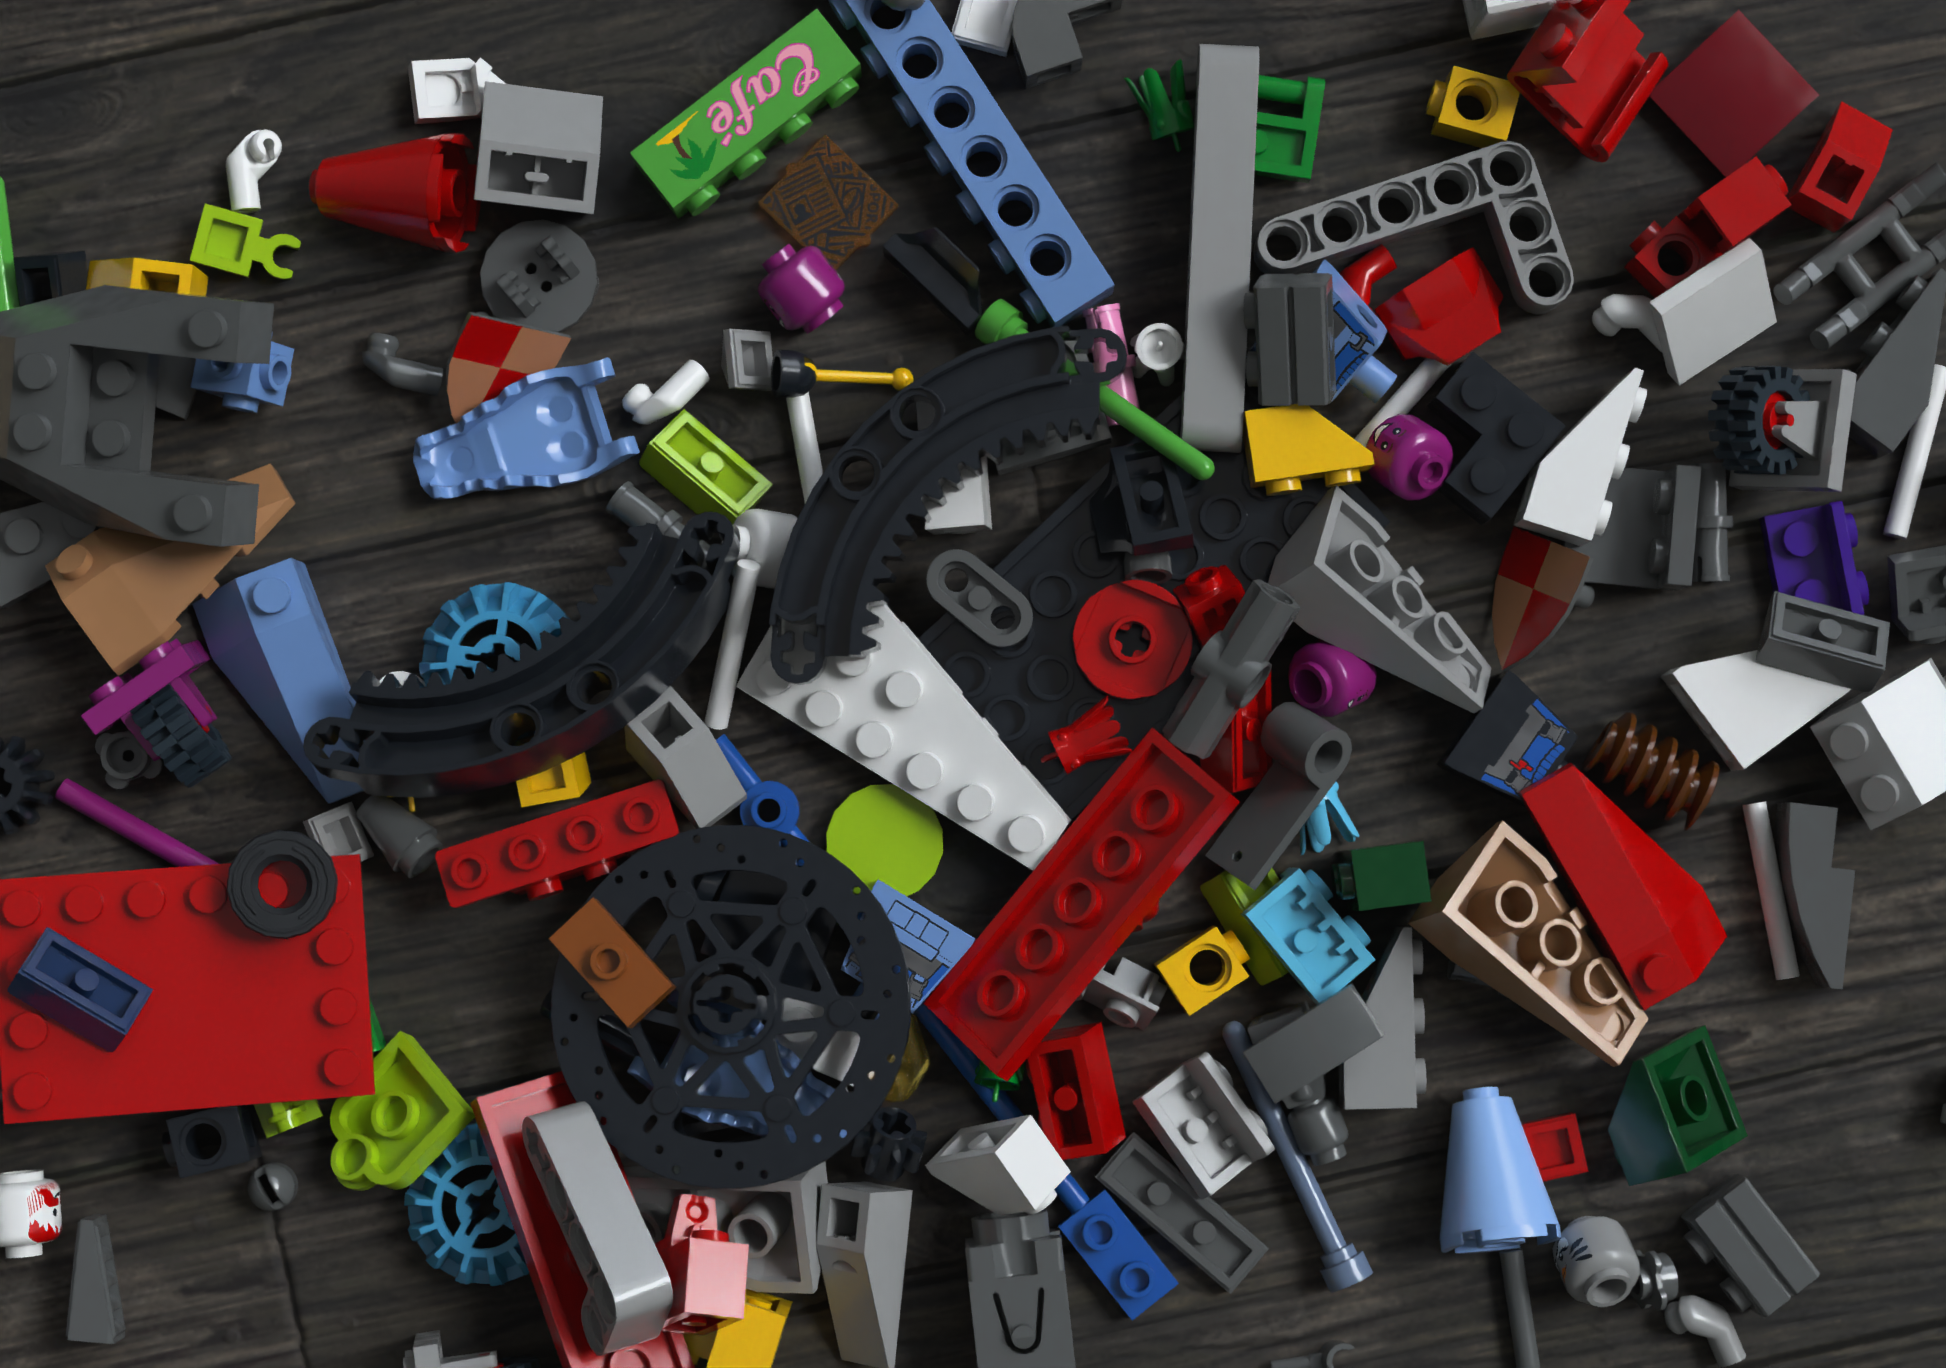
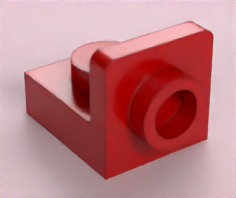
[1173,565,1245,649]

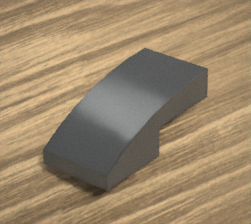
[1243,983,1385,1104]

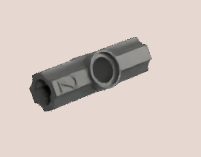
[1162,579,1301,759]

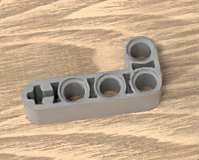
[522,1101,673,1356]

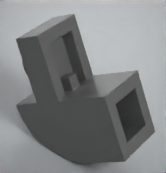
[1012,0,1123,89]

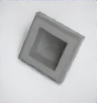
[721,329,773,391]
[303,801,374,861]

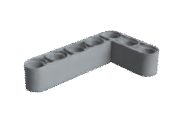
[1253,141,1574,315]

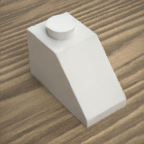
[925,1115,1071,1216]

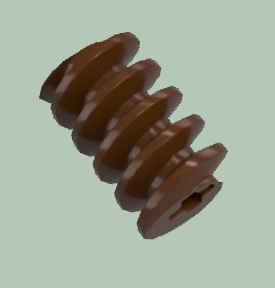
[1581,712,1720,831]

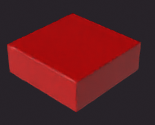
[1521,1112,1588,1182]

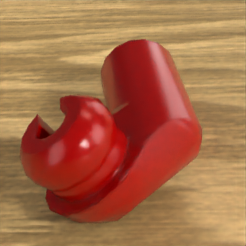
[1339,244,1397,311]

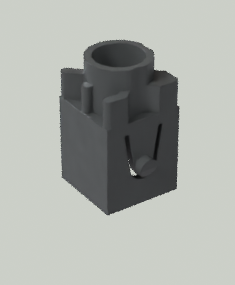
[965,1208,1076,1368]

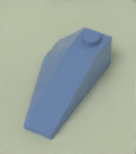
[192,558,365,804]

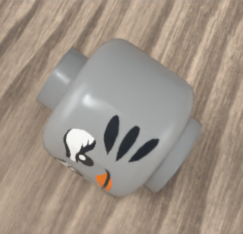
[1552,1216,1640,1307]

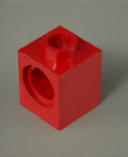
[1624,216,1718,298]

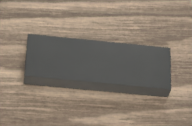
[1094,1130,1269,1294]

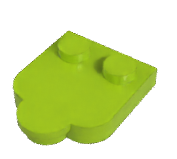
[330,1031,475,1191]

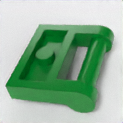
[1254,75,1325,184]

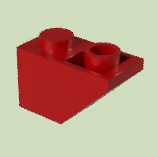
[1787,101,1893,233]

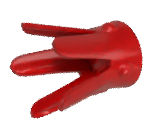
[1041,696,1133,775]

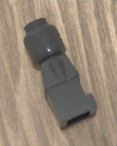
[1247,1001,1349,1166]

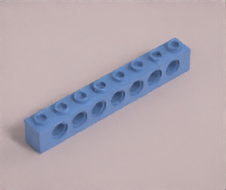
[828,0,1115,328]

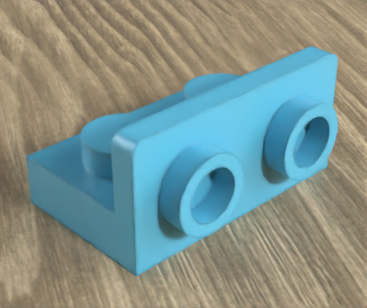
[1241,868,1375,1005]

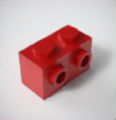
[1026,1022,1126,1160]

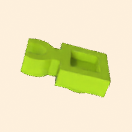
[190,203,301,280]

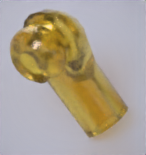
[885,1013,930,1103]

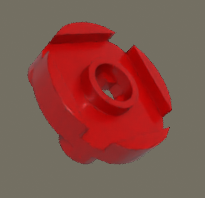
[1072,580,1193,700]

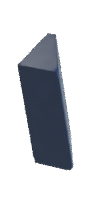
[7,927,154,1052]

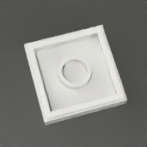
[1650,238,1777,386]

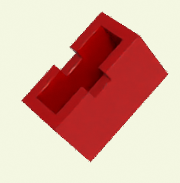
[1677,156,1792,257]

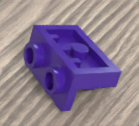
[1759,501,1869,615]

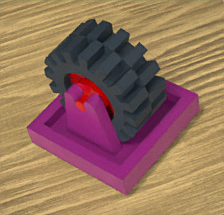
[81,638,232,788]

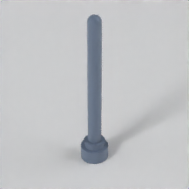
[1222,1021,1373,1293]

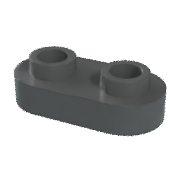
[926,549,1033,648]

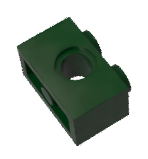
[1331,841,1432,911]

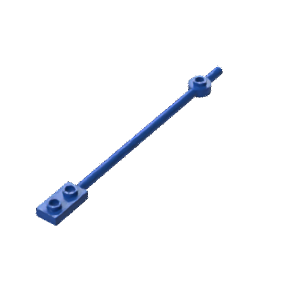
[716,734,1179,1321]

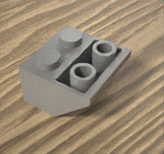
[473,81,603,214]

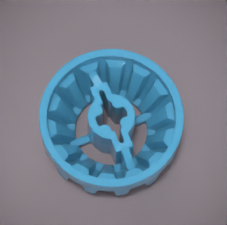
[419,582,570,742]
[404,1122,529,1286]

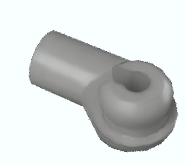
[1664,1295,1746,1367]

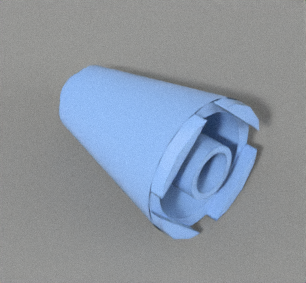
[1440,1087,1561,1253]

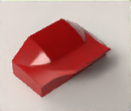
[1373,247,1504,366]

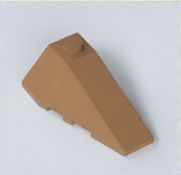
[45,463,296,676]
[1408,820,1648,1067]

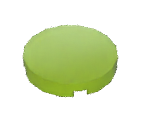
[826,784,943,896]

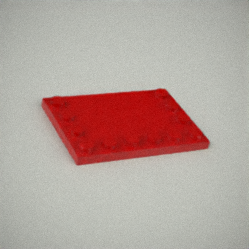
[0,854,376,1124]

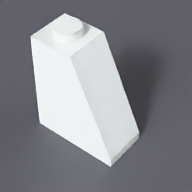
[1661,650,1852,771]

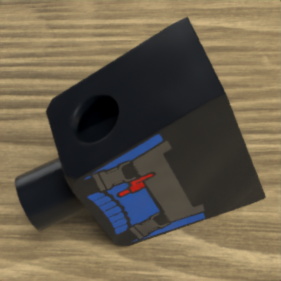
[1436,670,1590,806]

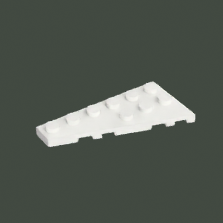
[736,605,1071,871]

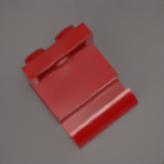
[1507,0,1669,162]

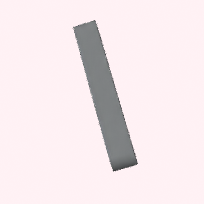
[1180,44,1259,453]

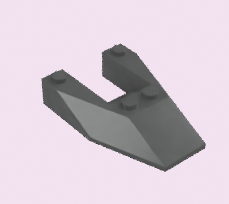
[0,285,274,547]

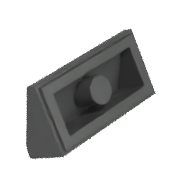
[1756,591,1890,692]

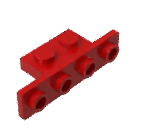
[435,779,680,908]

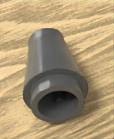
[356,795,443,878]

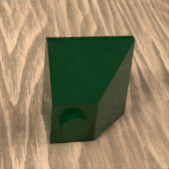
[1608,1025,1748,1186]

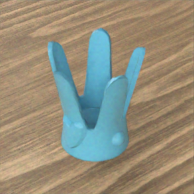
[1299,782,1360,855]

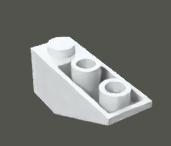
[1514,368,1647,546]

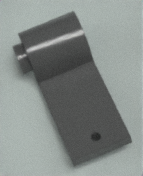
[1205,702,1352,890]

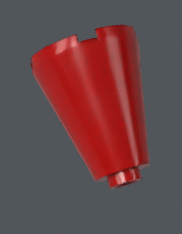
[309,133,481,253]

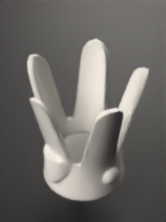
[1130,323,1185,386]

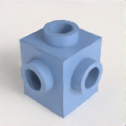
[191,332,294,413]

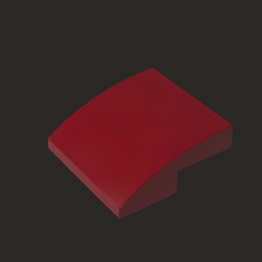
[1649,10,1819,177]

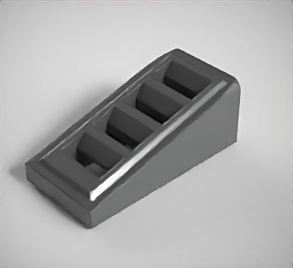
[66,1213,126,1344]

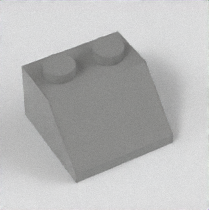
[1810,658,1946,830]

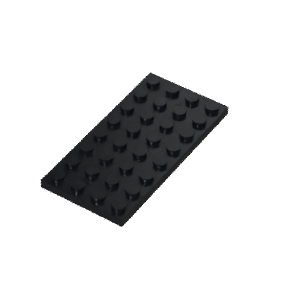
[918,373,1390,820]

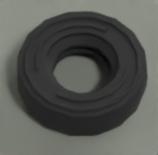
[226,830,338,939]

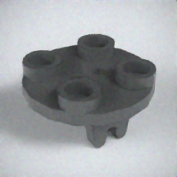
[480,219,600,333]

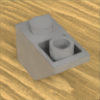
[624,686,747,829]

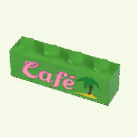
[630,9,862,219]

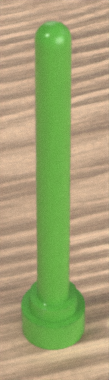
[975,299,1215,480]

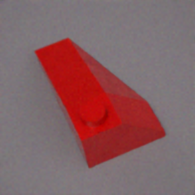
[1518,763,1727,1010]

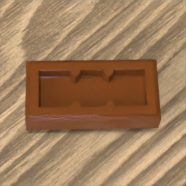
[548,897,676,1028]

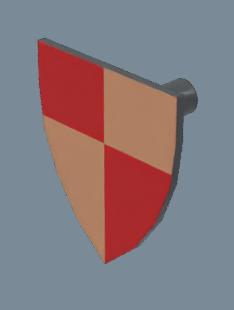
[445,312,571,423]
[1492,527,1595,671]

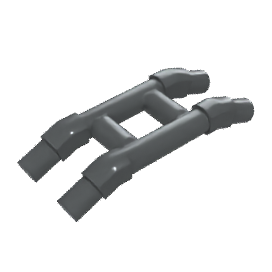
[1774,162,1946,351]

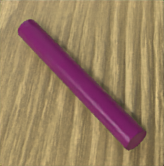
[55,778,219,867]

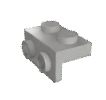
[1132,1052,1275,1199]

